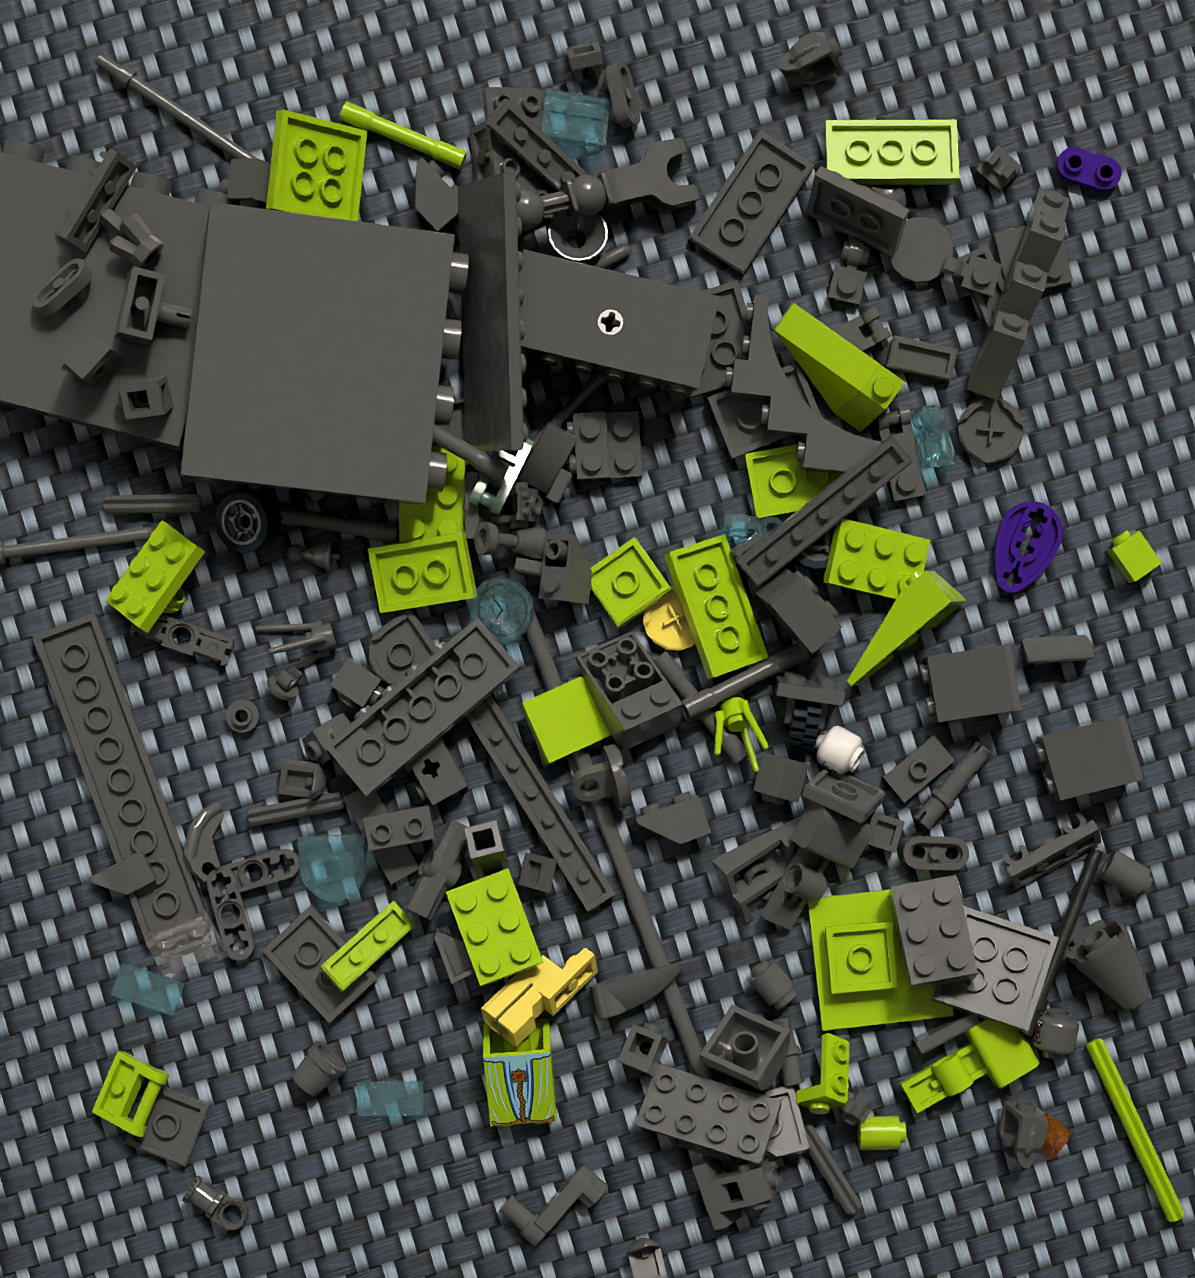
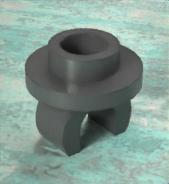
[267,666,303,701]

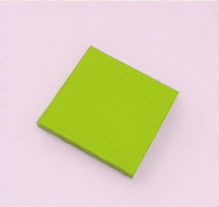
[807,889,954,1031]

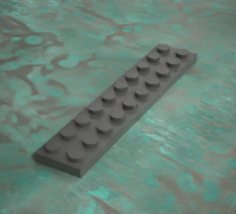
[33,613,210,945]

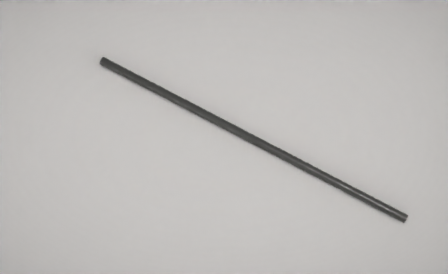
[513,594,763,1217]

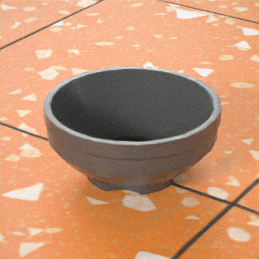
[548,211,608,263]

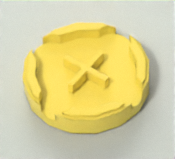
[643,585,695,651]

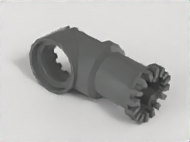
[182,1175,249,1230]

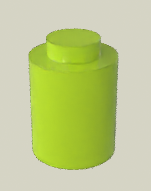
[857,1116,906,1150]

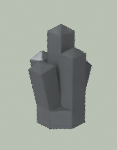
[99,208,164,269]

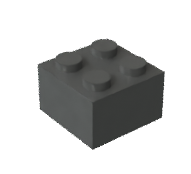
[755,568,842,654]

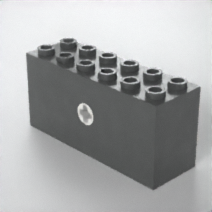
[519,249,720,397]

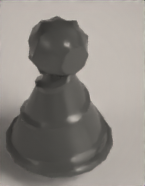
[287,540,340,572]

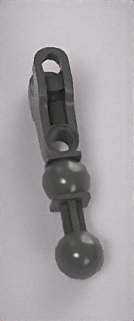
[517,138,701,231]

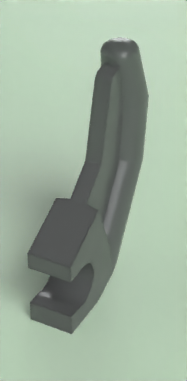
[183,802,224,883]

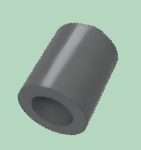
[1099,849,1153,898]

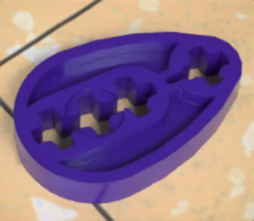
[993,501,1063,593]

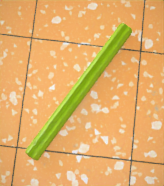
[1086,1038,1185,1222]

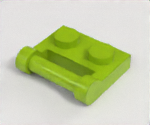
[92,1051,170,1137]

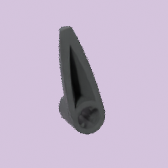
[590,962,681,1019]

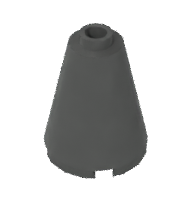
[1065,916,1150,1010]

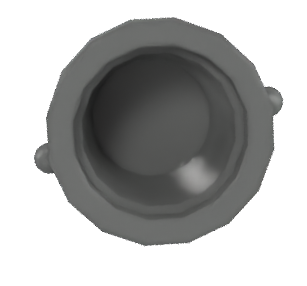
[292,1041,347,1097]

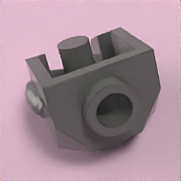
[776,32,843,86]
[998,1099,1048,1169]

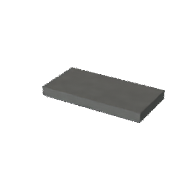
[688,129,815,276]

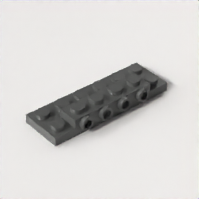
[325,617,521,798]

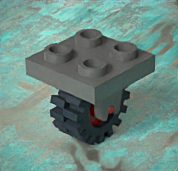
[774,671,845,751]

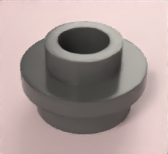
[226,700,259,733]

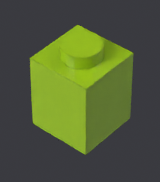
[1107,530,1162,583]

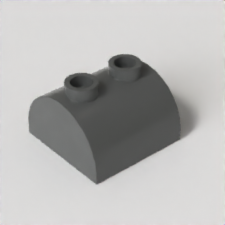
[699,1005,791,1091]

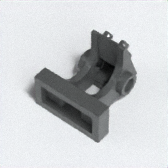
[465,472,542,541]
[692,1156,784,1230]

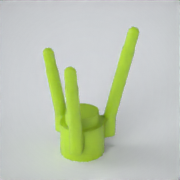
[714,697,769,773]

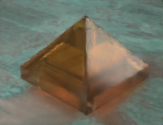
[1041,1112,1074,1159]

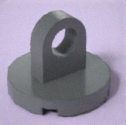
[571,744,632,810]

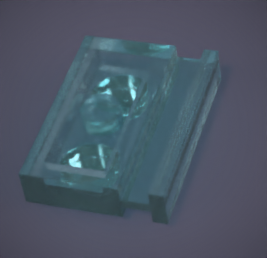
[540,89,611,149]

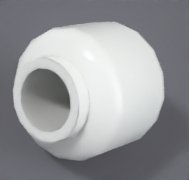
[814,726,865,774]

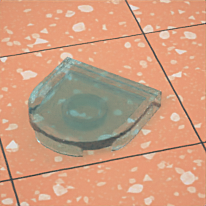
[298,833,367,902]

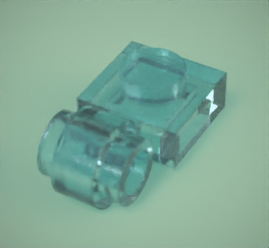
[911,405,954,469]
[720,513,783,539]

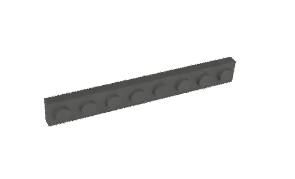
[466,695,616,911]

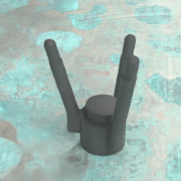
[255,621,337,672]

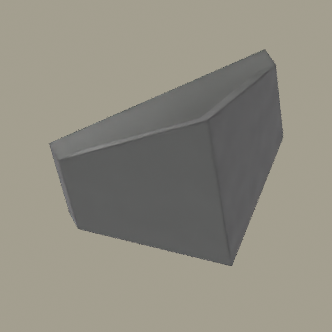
[435,929,475,984]

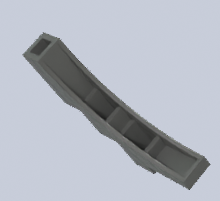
[966,188,1070,400]
[725,294,882,474]

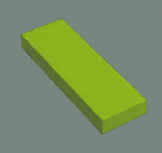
[319,900,415,992]

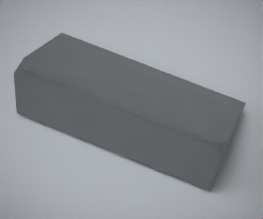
[1021,635,1094,664]

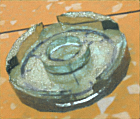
[469,577,534,643]

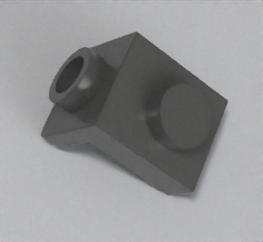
[302,712,351,766]

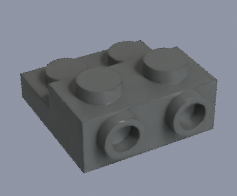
[567,411,643,482]

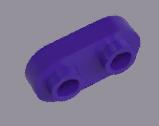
[1056,147,1122,192]

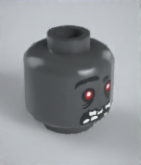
[1032,1008,1079,1060]

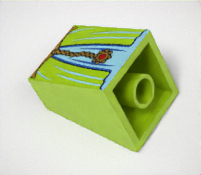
[483,1018,557,1127]

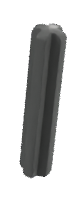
[103,494,202,514]
[247,792,345,827]
[804,1124,862,1215]

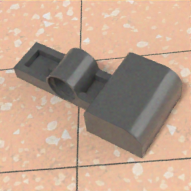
[761,800,871,930]

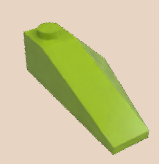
[774,303,905,432]

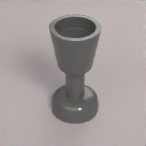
[474,522,547,560]

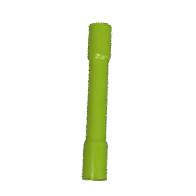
[339,101,467,170]

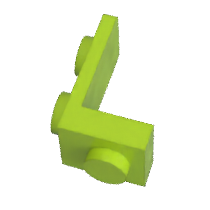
[796,1033,849,1114]

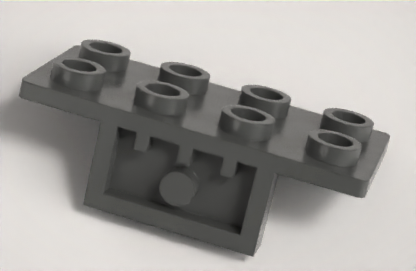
[469,87,555,219]
[636,1064,781,1165]

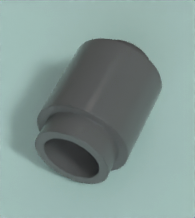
[749,959,797,1010]

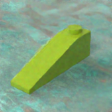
[847,570,966,686]

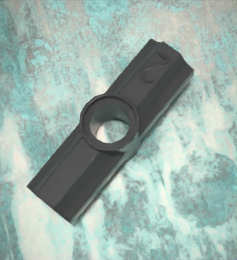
[404,818,468,920]

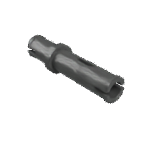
[914,741,992,830]

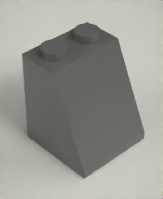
[920,643,1022,722]
[1034,715,1144,801]

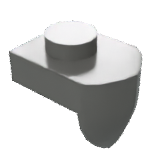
[278,759,327,799]
[627,1238,668,1278]

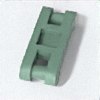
[469,438,535,516]

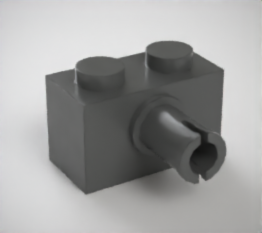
[219,158,271,209]
[114,266,192,346]

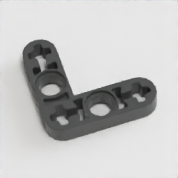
[206,849,301,961]

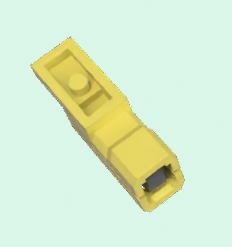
[481,948,598,1047]

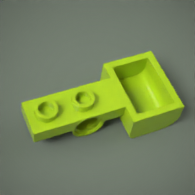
[899,1017,1040,1113]

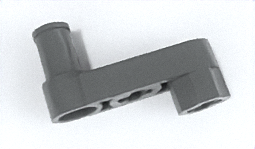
[499,1164,608,1246]

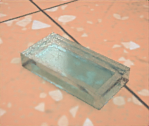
[111,963,185,1016]
[357,1080,424,1116]

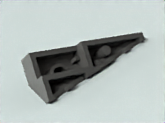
[712,815,802,923]

